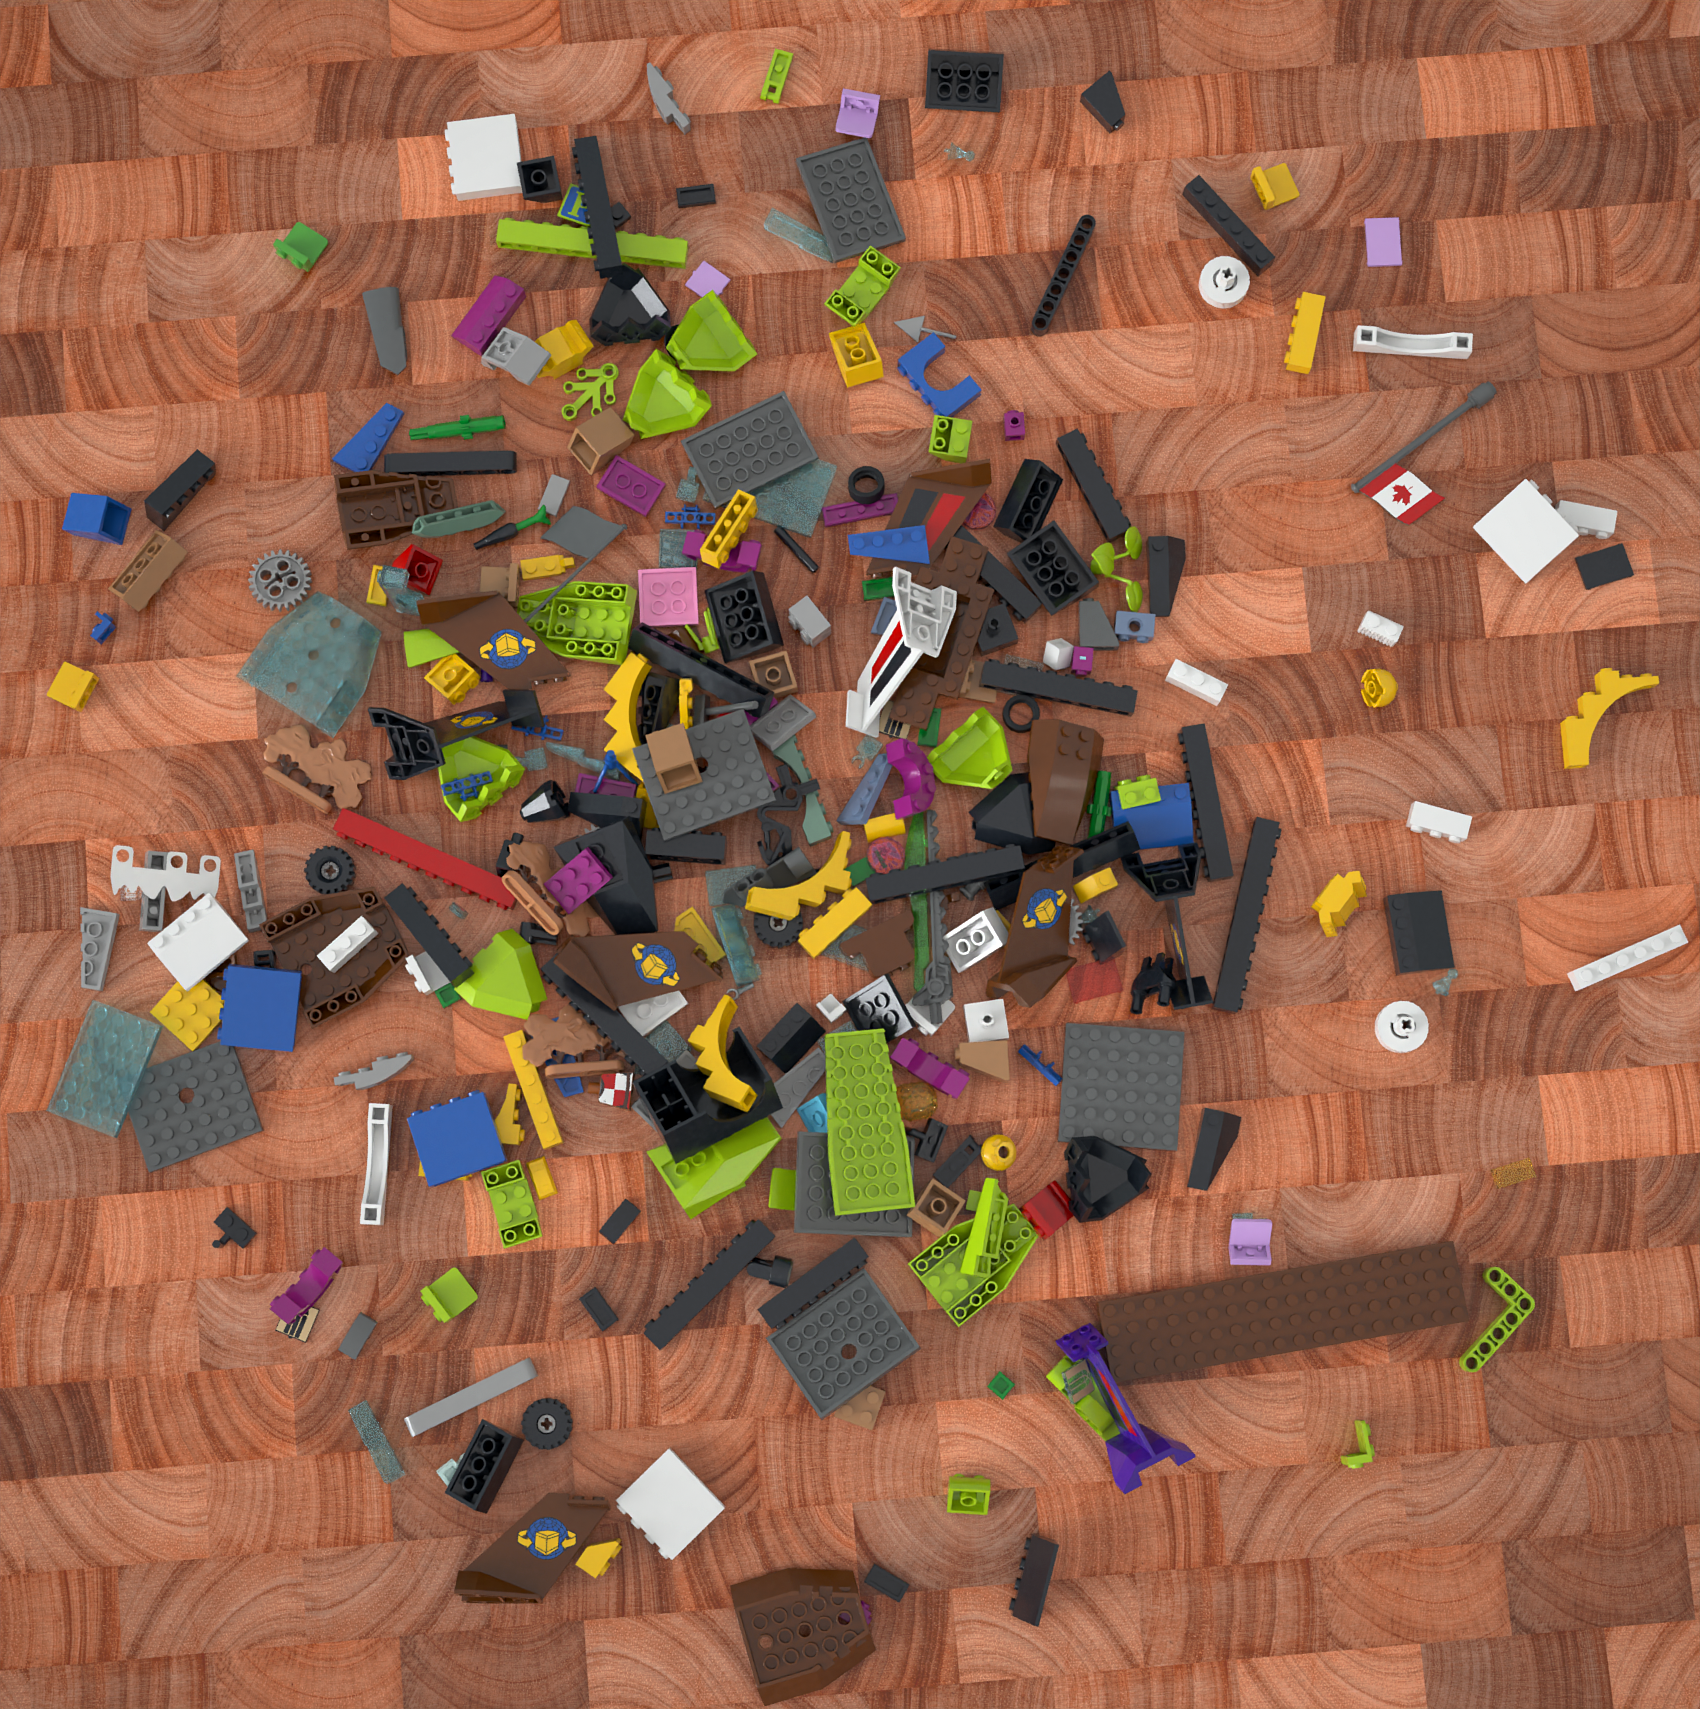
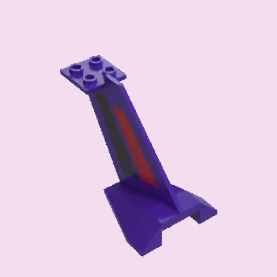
[1056,1323,1196,1495]

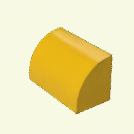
[863,813,906,843]

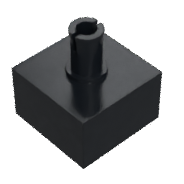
[976,603,1018,657]

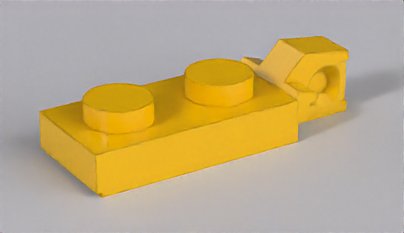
[520,555,575,581]
[679,678,694,729]

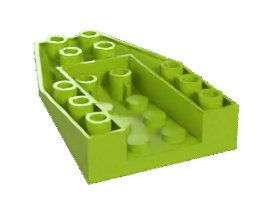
[517,581,637,665]
[647,1117,782,1220]
[908,1203,1038,1327]

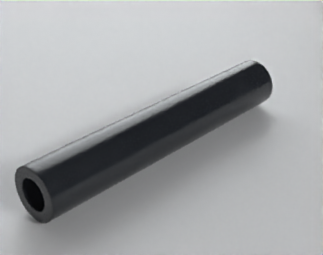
[774,525,819,574]

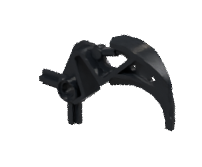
[757,764,821,879]

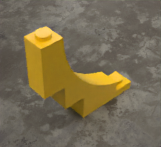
[603,652,652,781]

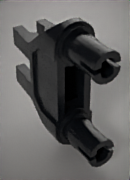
[1130,952,1177,1015]

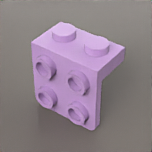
[835,88,880,138]
[1228,1219,1272,1265]

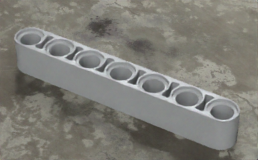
[404,1357,538,1437]

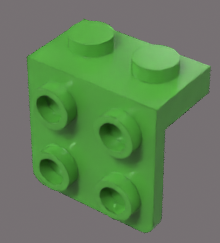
[273,222,328,272]

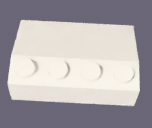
[147,893,249,992]

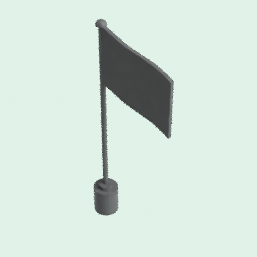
[524,506,627,623]

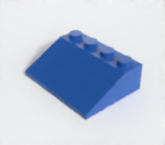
[1109,783,1194,850]

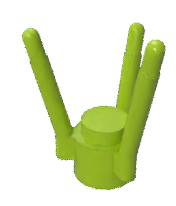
[685,607,720,654]

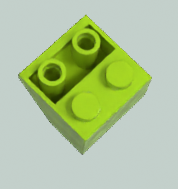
[929,415,972,463]

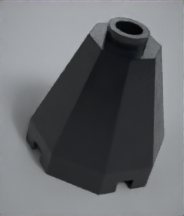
[520,780,570,823]

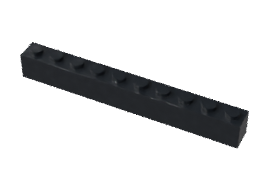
[1212,817,1282,1014]

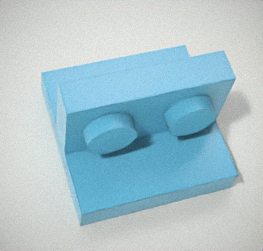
[797,1093,827,1133]

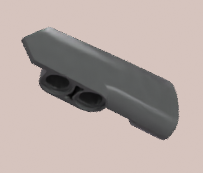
[362,287,407,375]
[722,847,816,907]

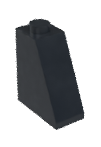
[1080,70,1126,134]

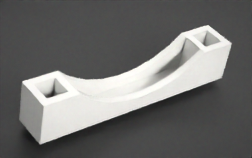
[1353,325,1473,359]
[1567,925,1688,991]
[360,1103,393,1225]

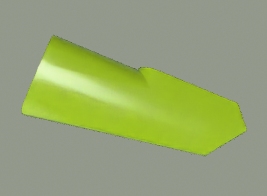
[404,628,459,668]
[1046,1355,1120,1441]

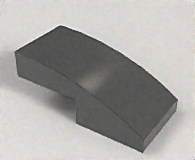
[338,1312,378,1360]

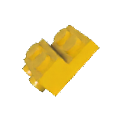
[424,654,481,705]

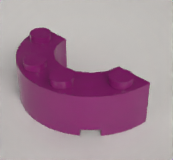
[682,530,762,573]
[886,738,936,820]
[890,1038,970,1099]
[270,1247,343,1325]

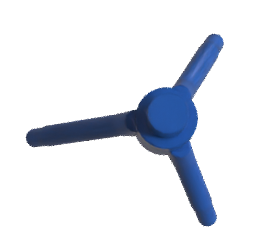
[593,750,638,793]

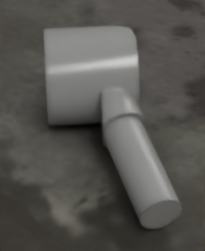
[727,983,754,1001]

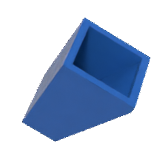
[62,493,132,545]

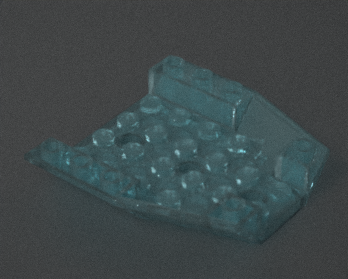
[236,591,382,738]

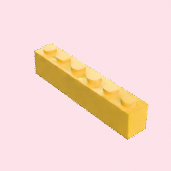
[503,1030,564,1150]

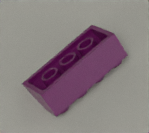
[451,275,526,357]

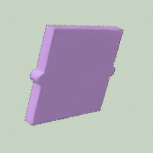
[685,261,730,298]

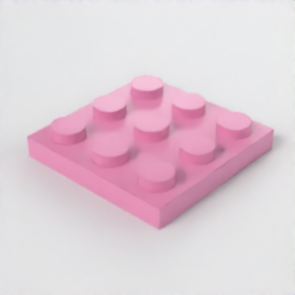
[638,567,699,628]

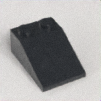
[1082,910,1126,965]

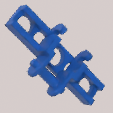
[665,504,716,529]
[511,715,564,741]
[440,771,493,801]
[1018,1044,1062,1086]

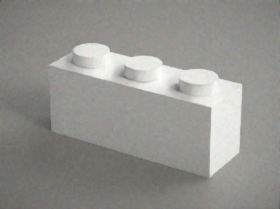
[1555,500,1617,539]
[1165,659,1228,706]
[1406,801,1472,843]
[317,916,379,973]

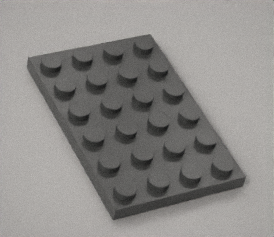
[795,137,906,263]
[681,391,819,509]

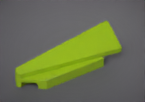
[961,1178,1008,1278]

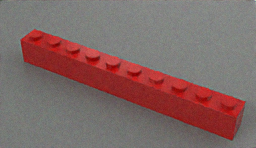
[333,808,518,911]

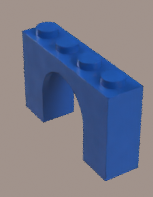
[897,332,982,418]

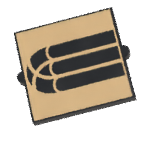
[879,700,911,739]
[275,1307,320,1343]

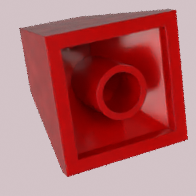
[387,544,443,595]

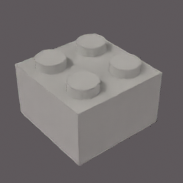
[788,596,831,648]

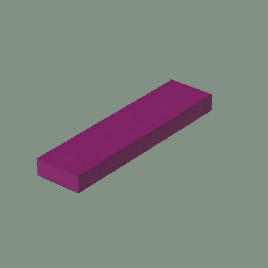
[822,493,898,528]

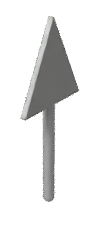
[894,316,956,343]

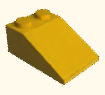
[828,323,884,388]

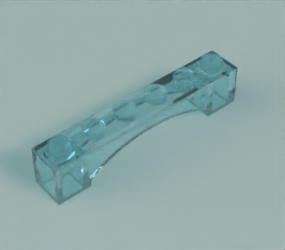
[377,565,424,616]

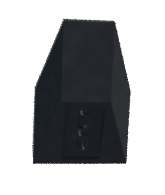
[554,816,658,935]

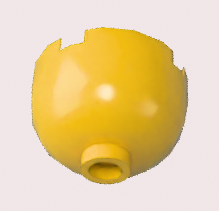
[1361,669,1398,708]

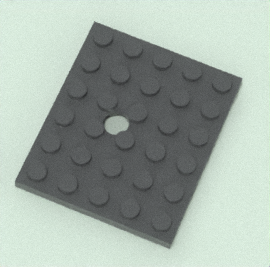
[632,709,776,841]
[118,1041,264,1173]
[794,1131,915,1237]
[766,1268,921,1420]

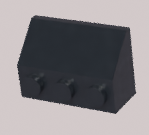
[756,1003,826,1074]

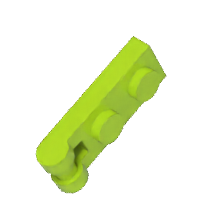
[760,48,794,104]

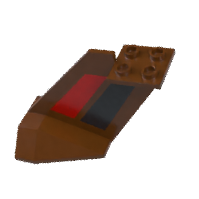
[866,459,992,579]

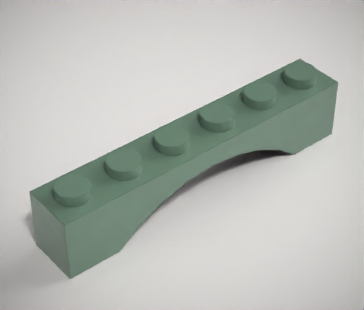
[772,734,834,847]

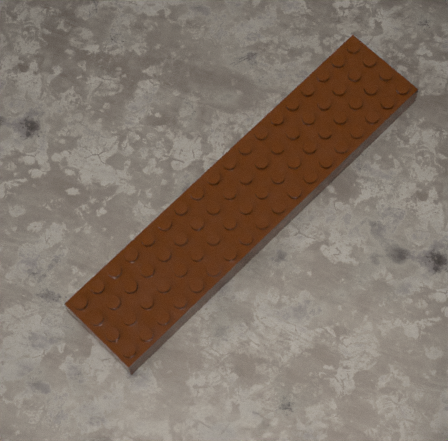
[1096,1241,1469,1383]

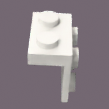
[405,951,450,995]
[905,984,955,1037]

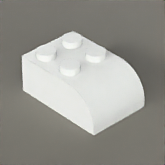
[943,907,1009,973]

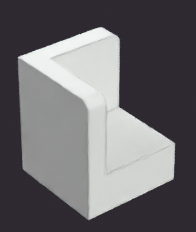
[1043,638,1074,670]
[816,994,846,1024]

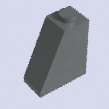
[1078,598,1119,651]

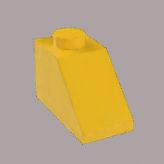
[1072,867,1118,904]

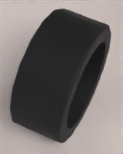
[848,466,885,504]
[1003,695,1040,733]

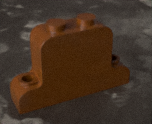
[838,909,915,979]

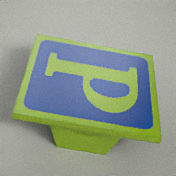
[557,183,590,227]

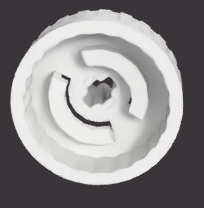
[1199,256,1250,308]
[1375,1001,1429,1053]

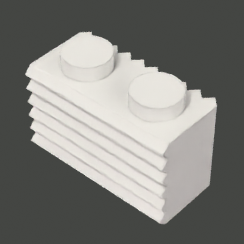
[1358,610,1404,647]

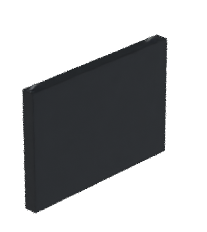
[1575,543,1634,590]

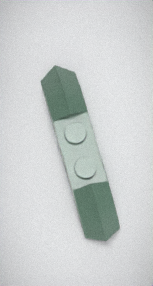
[412,500,506,538]

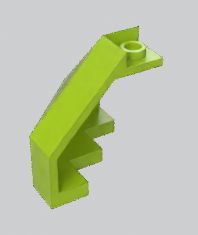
[666,290,757,371]
[623,349,712,439]
[927,707,1012,789]
[438,736,525,822]
[454,929,548,1020]

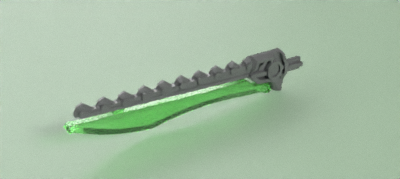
[904,809,953,1024]

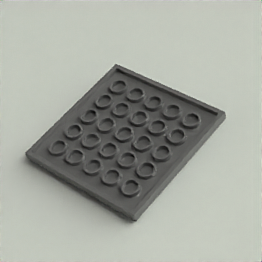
[1058,1023,1185,1151]

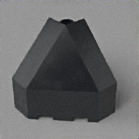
[589,263,671,346]
[968,772,1056,855]
[1064,1136,1152,1223]

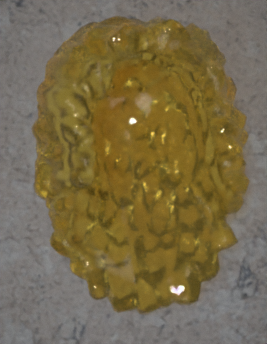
[896,1082,938,1122]

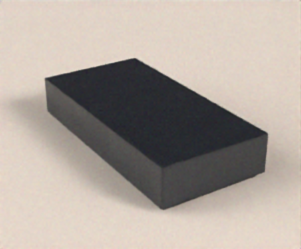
[676,184,716,208]
[579,1287,619,1332]
[864,1563,909,1603]

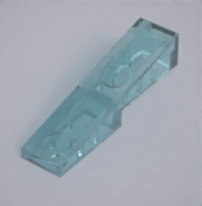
[764,207,833,263]
[545,742,622,781]
[348,1400,406,1484]

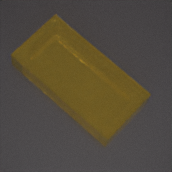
[1491,1158,1536,1189]

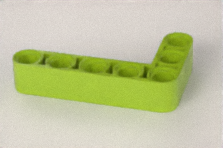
[1459,1267,1535,1372]

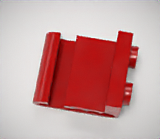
[1019,1180,1074,1240]

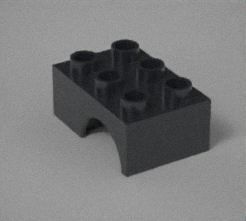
[633,1026,783,1164]

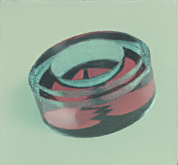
[449,902,468,919]

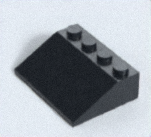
[925,48,1004,112]
[1007,520,1099,616]
[704,570,784,663]
[1383,890,1455,976]
[1009,1533,1059,1627]

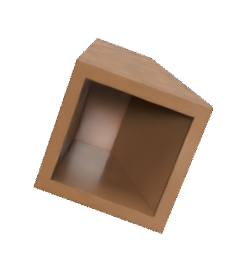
[567,407,635,476]
[645,723,703,794]
[954,1040,1010,1083]

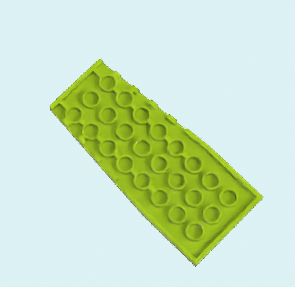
[824,1029,915,1216]

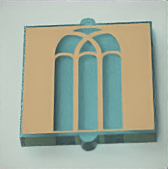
[1062,1359,1095,1404]

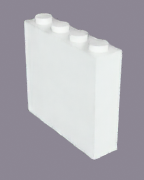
[445,114,522,201]
[1473,479,1579,584]
[616,1448,725,1560]

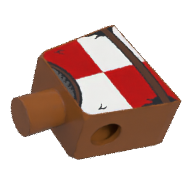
[588,1072,635,1111]

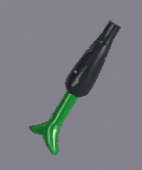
[473,505,551,550]

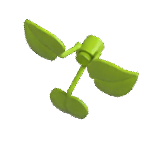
[1091,526,1143,613]

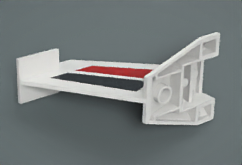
[845,567,957,738]

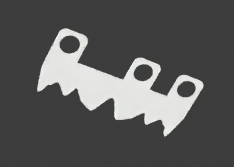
[110,845,221,901]

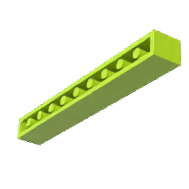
[496,218,689,269]

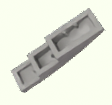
[234,850,267,933]

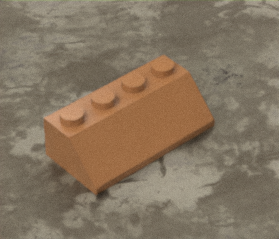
[108,529,188,612]

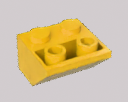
[575,1538,622,1578]

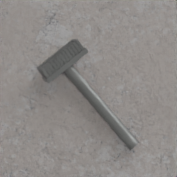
[693,694,758,727]

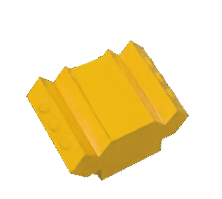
[535,320,594,380]
[1311,871,1367,937]

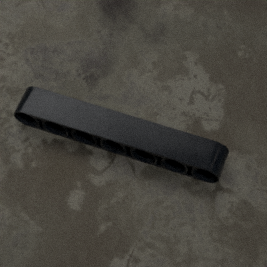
[1031,215,1096,337]
[384,451,517,476]

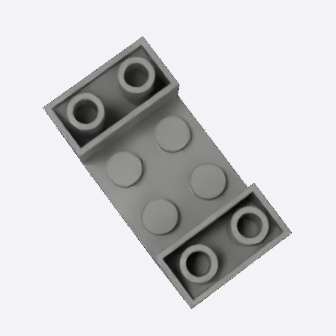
[481,327,551,385]

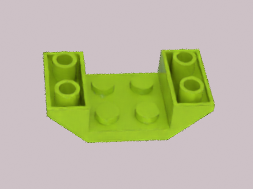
[824,245,901,327]
[481,1160,543,1249]

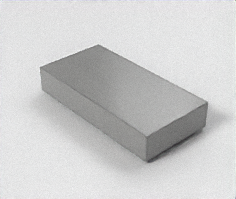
[538,474,570,517]

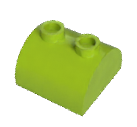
[947,1474,990,1515]

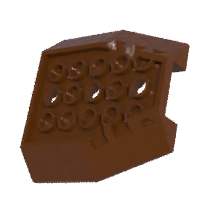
[259,887,410,1029]
[730,1568,876,1706]

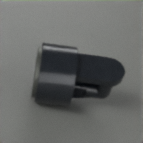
[747,1255,794,1288]

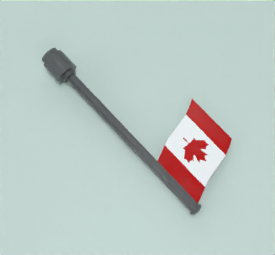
[1351,381,1497,525]

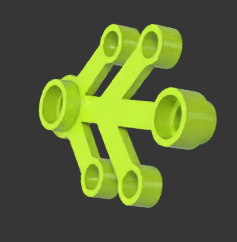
[562,363,619,421]

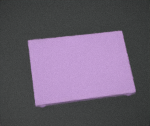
[1364,217,1402,267]

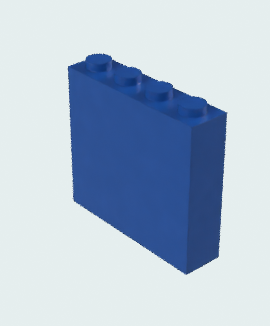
[217,964,302,1052]
[407,1090,508,1188]

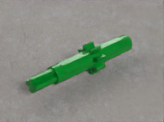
[409,415,506,441]
[1087,771,1112,869]

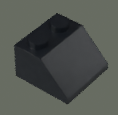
[517,156,563,203]

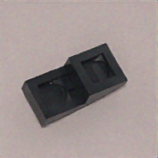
[599,1199,641,1245]

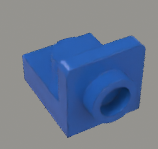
[90,611,116,645]

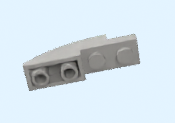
[647,62,691,135]
[334,1052,414,1091]

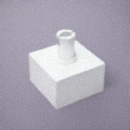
[963,999,1009,1042]

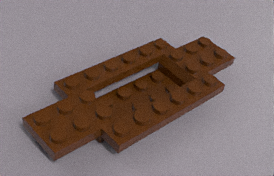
[889,536,995,731]

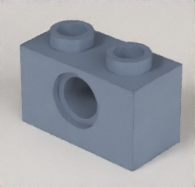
[1114,611,1155,643]

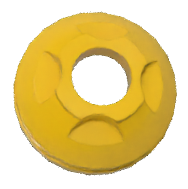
[981,1134,1017,1171]

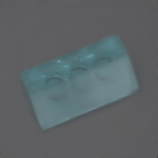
[711,904,762,988]

